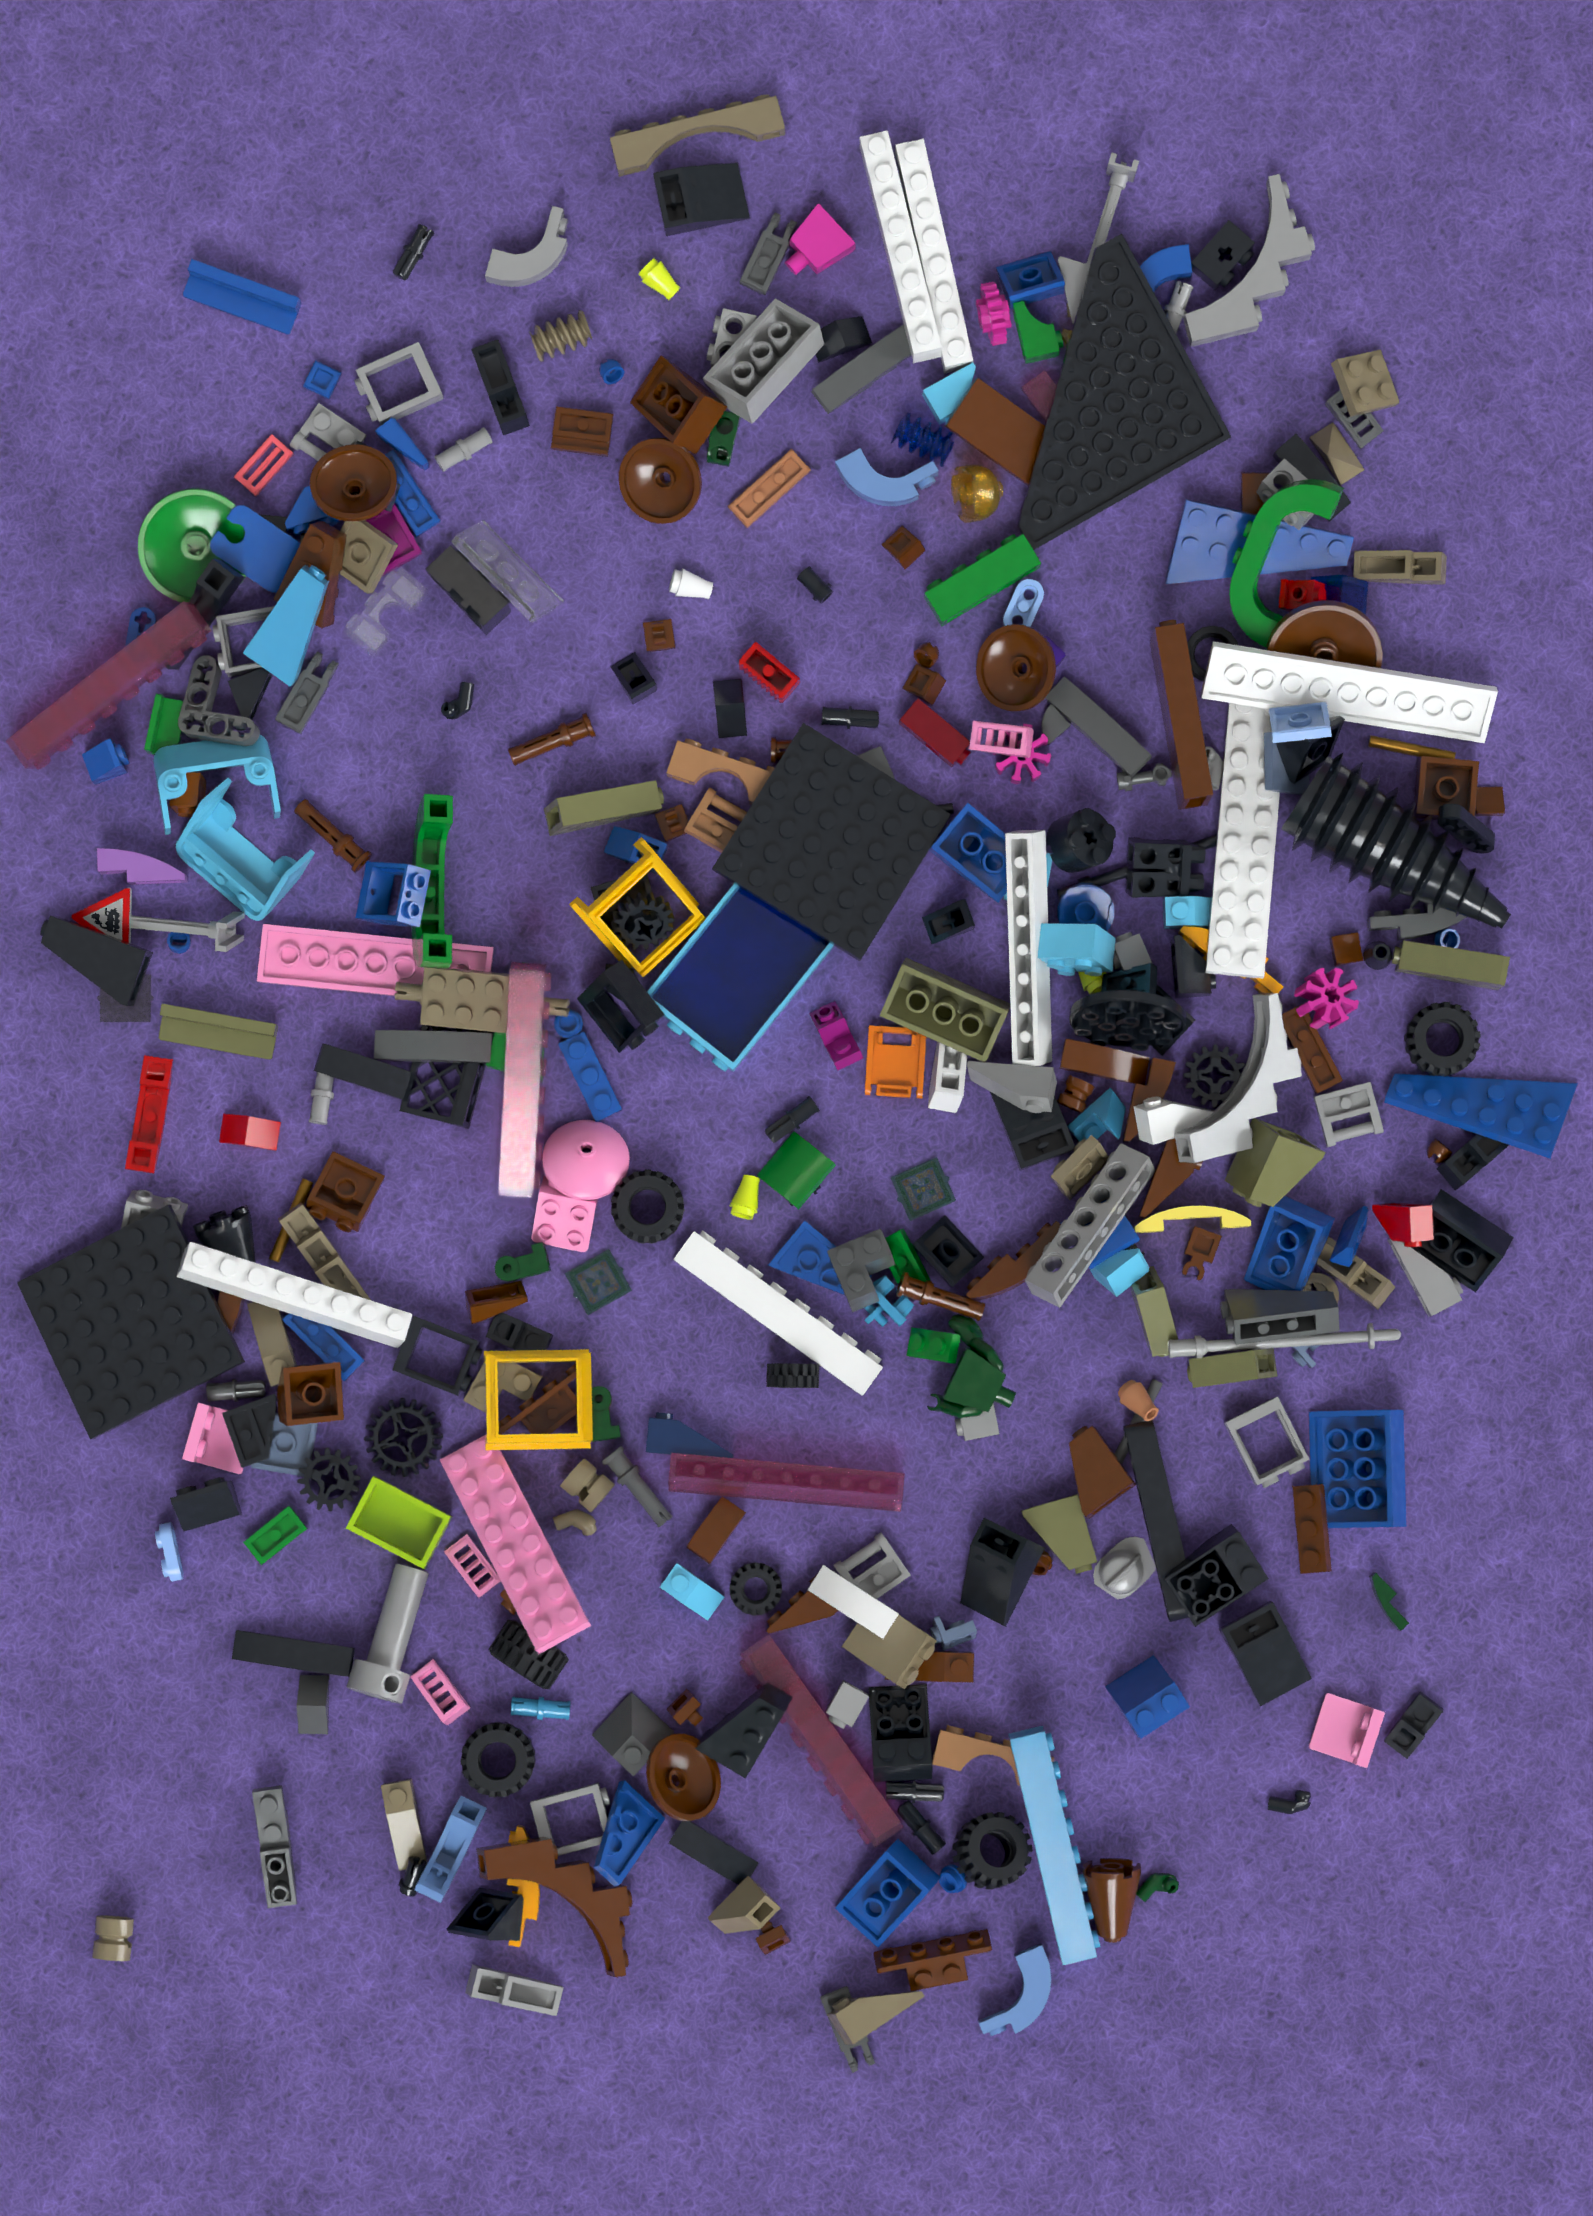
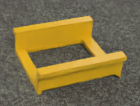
[569,837,706,977]
[484,1349,593,1451]

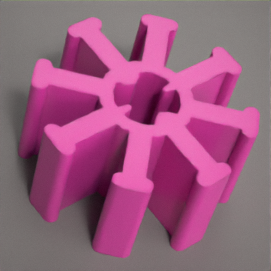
[992,723,1051,784]
[1294,968,1359,1029]

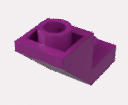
[809,1001,863,1071]

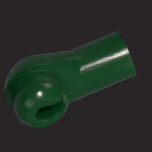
[1136,1873,1179,1902]

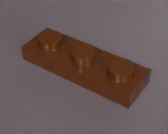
[1282,1004,1343,1094]
[1292,1484,1332,1574]

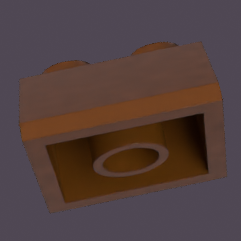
[277,1361,344,1426]

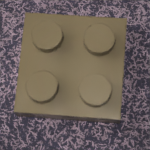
[1331,349,1400,417]
[339,520,398,594]
[1051,1135,1109,1200]

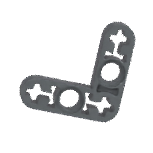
[178,655,260,746]

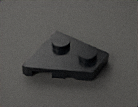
[222,1394,277,1468]

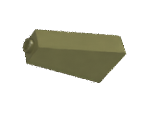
[544,780,664,836]
[1392,940,1510,991]

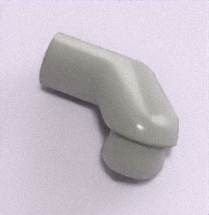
[1205,746,1223,790]

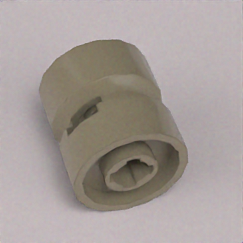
[560,1458,615,1513]
[92,1915,134,1961]

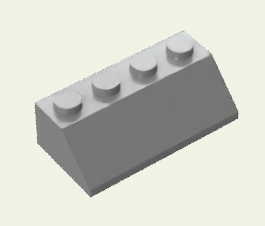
[703,298,824,424]

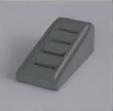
[1325,390,1383,449]

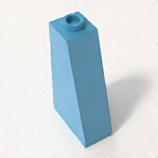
[243,565,329,687]

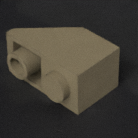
[707,1876,780,1934]

